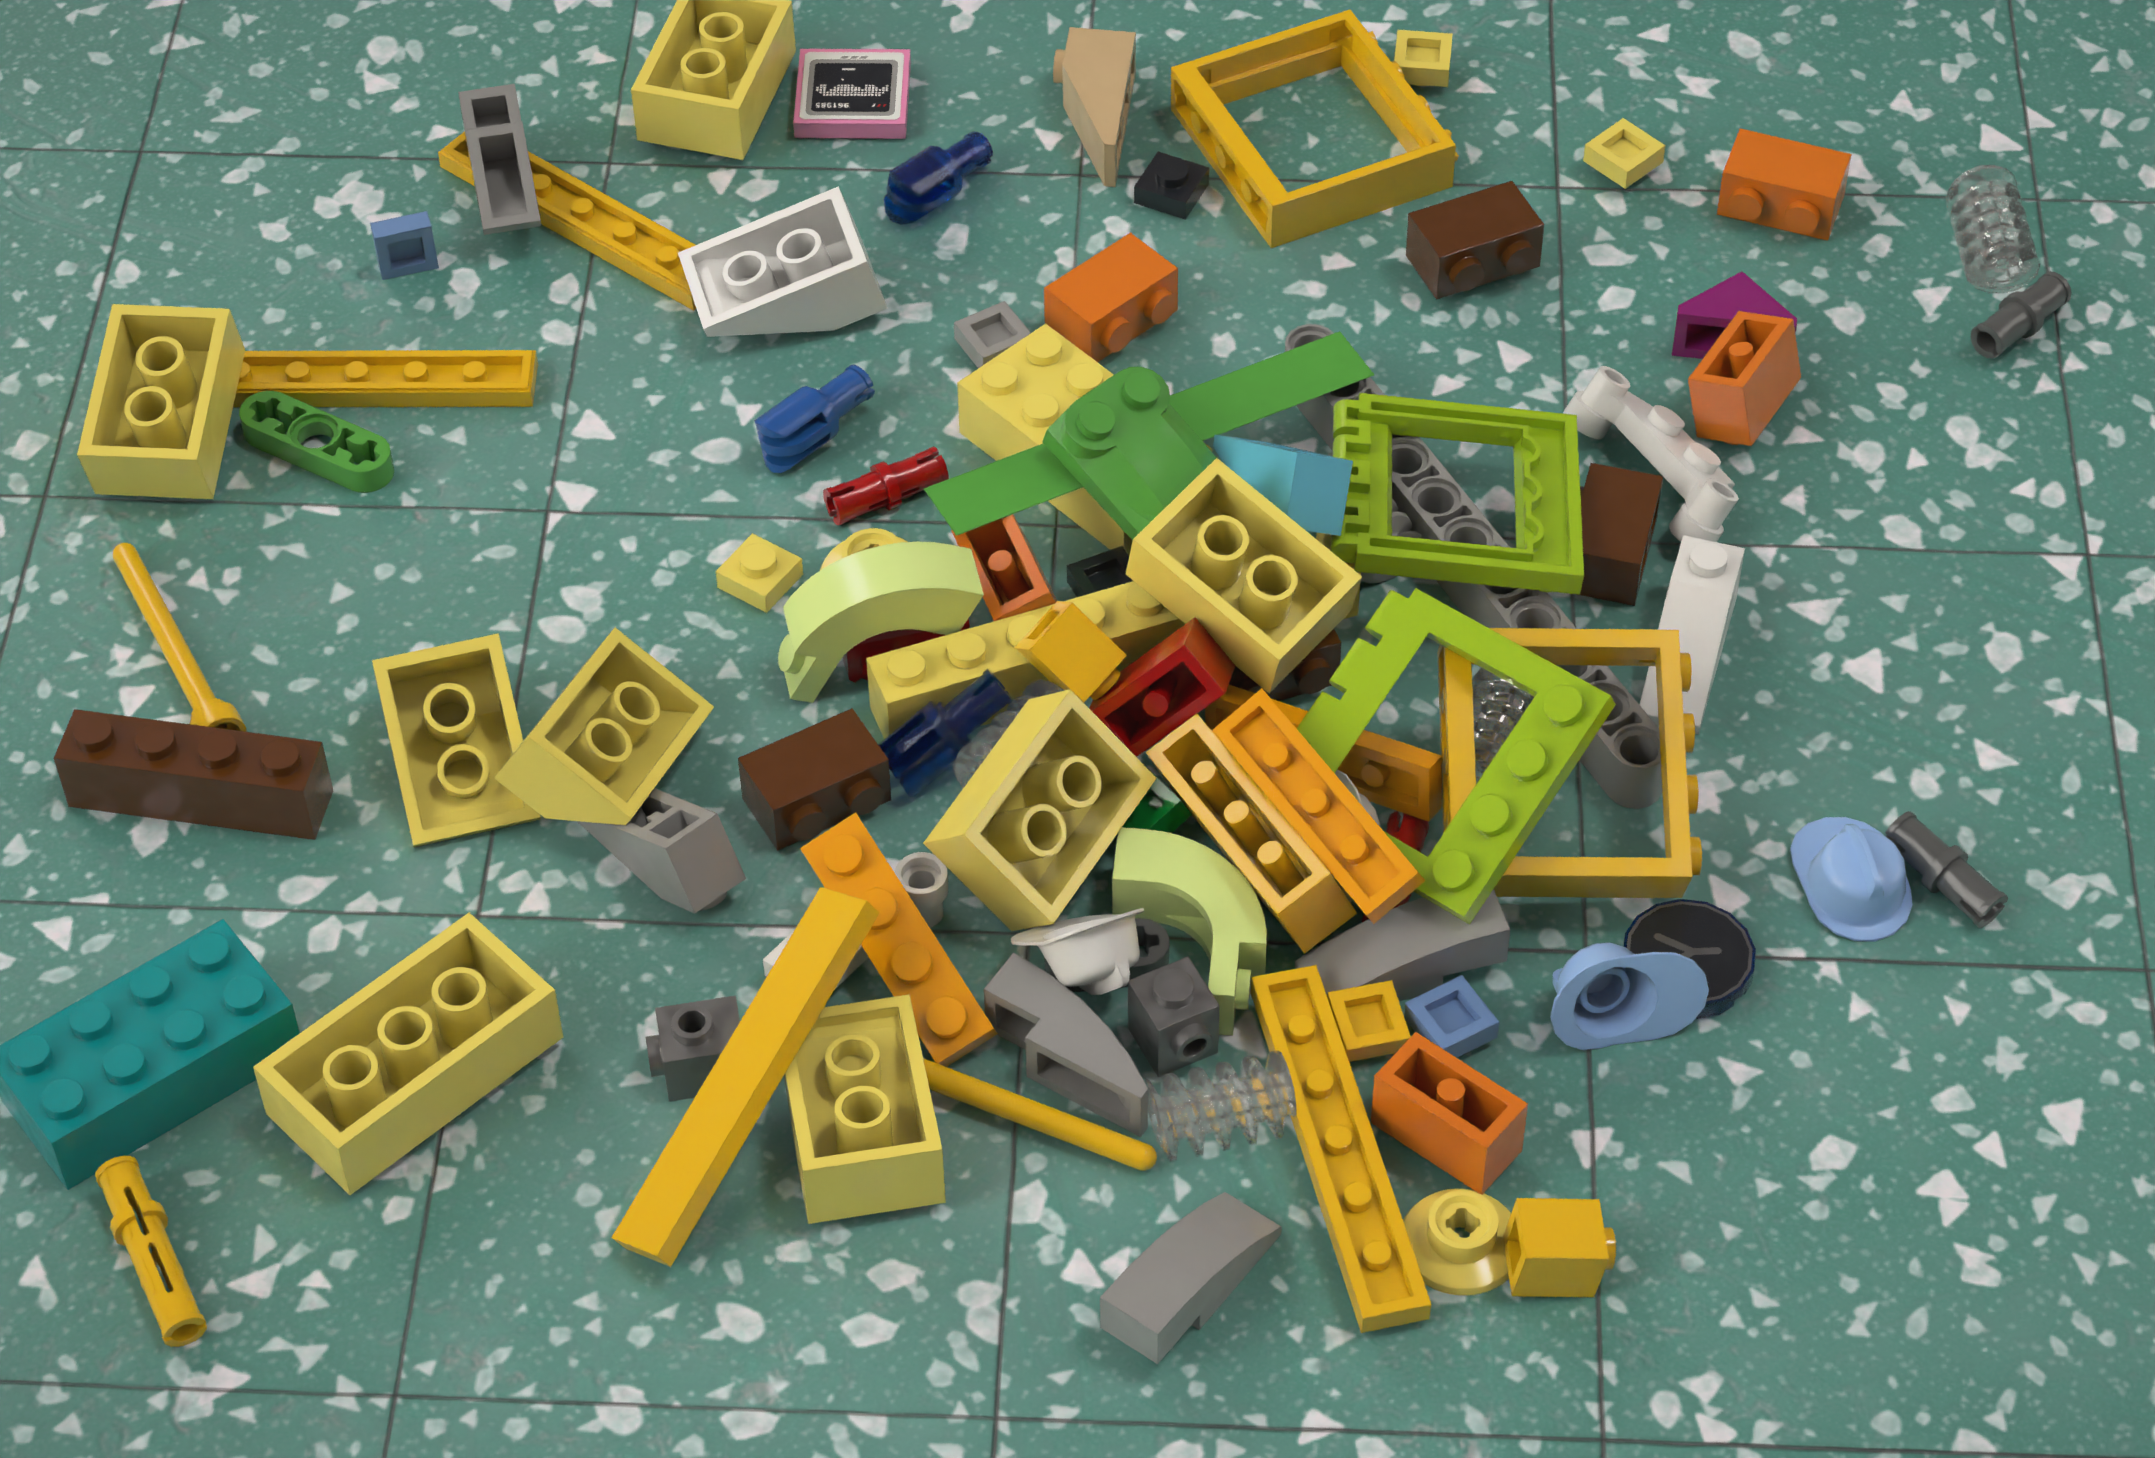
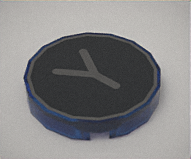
[1623,899,1756,1019]

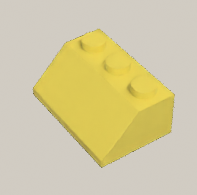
[494,627,714,825]

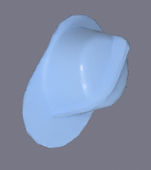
[1790,817,1913,942]
[1550,942,1709,1050]

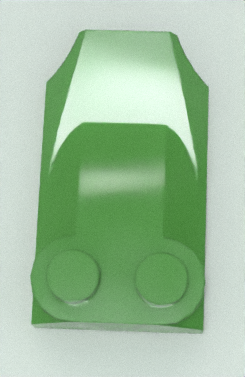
[1042,367,1217,541]

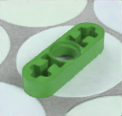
[239,391,394,493]

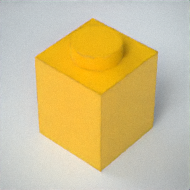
[1015,601,1127,703]
[1503,1198,1616,1297]

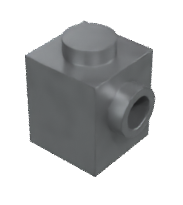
[1128,957,1219,1077]
[645,995,740,1102]

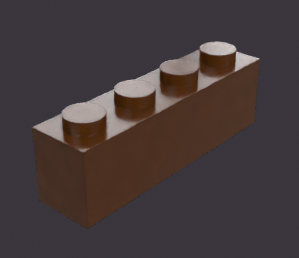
[54,709,333,840]

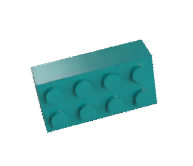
[0,919,300,1190]

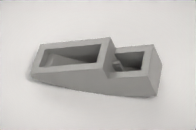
[458,84,541,235]
[1295,889,1510,1001]
[984,953,1148,1137]
[1100,1192,1282,1364]

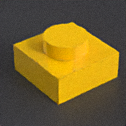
[1327,980,1411,1062]

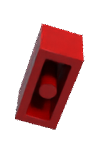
[1089,617,1235,757]

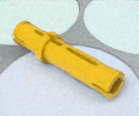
[95,1156,207,1347]

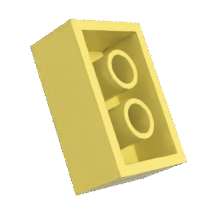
[631,0,796,160]
[77,304,245,499]
[1126,458,1362,694]
[923,689,1156,931]

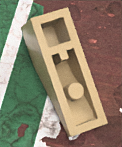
[1053,27,1136,187]

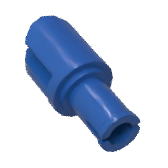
[754,364,875,473]

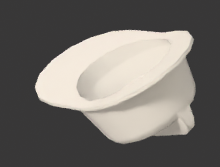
[1011,908,1144,995]

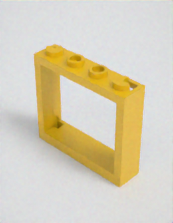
[1171,9,1459,248]
[1437,628,1702,898]

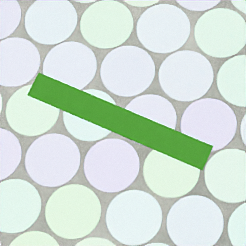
[924,331,1374,536]

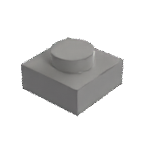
[954,301,1031,368]

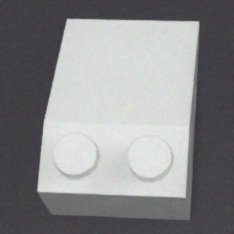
[678,186,888,337]

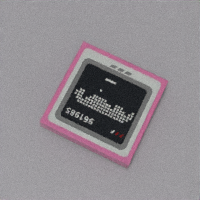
[793,49,911,139]

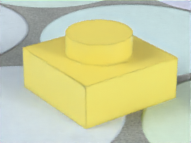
[1394,30,1453,87]
[1583,118,1666,189]
[716,533,803,613]

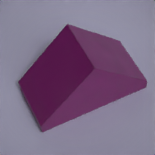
[1672,271,1797,359]

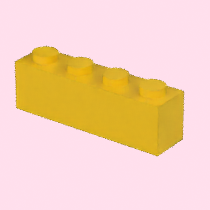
[1145,713,1357,954]

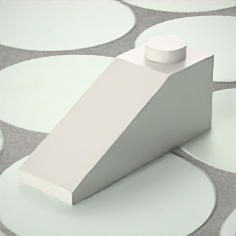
[1639,535,1745,735]

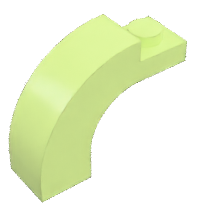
[778,541,984,703]
[1112,827,1267,1036]

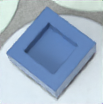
[370,211,439,280]
[1404,975,1499,1058]

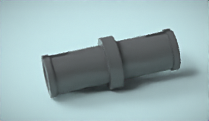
[1970,271,2072,359]
[1885,811,2008,928]

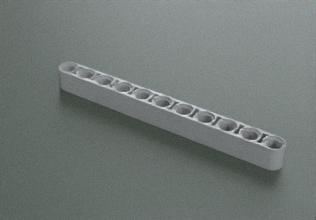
[1285,324,1662,809]

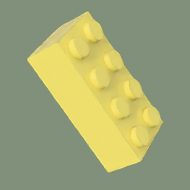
[957,323,1212,555]
[253,913,563,1195]

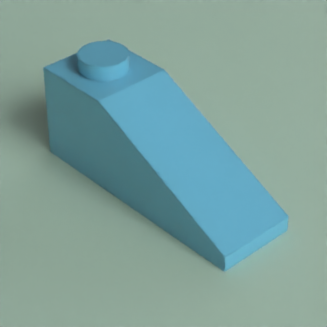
[1213,434,1353,538]

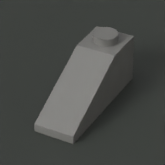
[577,788,746,914]

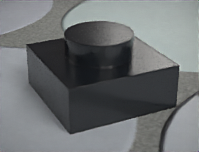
[1134,151,1209,220]
[1067,546,1133,597]

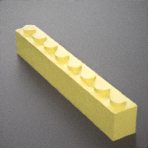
[866,533,1361,753]

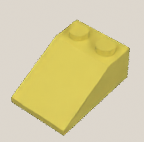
[372,633,541,847]
[784,994,946,1224]

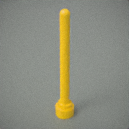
[113,542,247,732]
[923,1058,1157,1171]

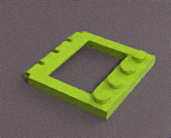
[1331,393,1584,595]
[1272,588,1616,925]

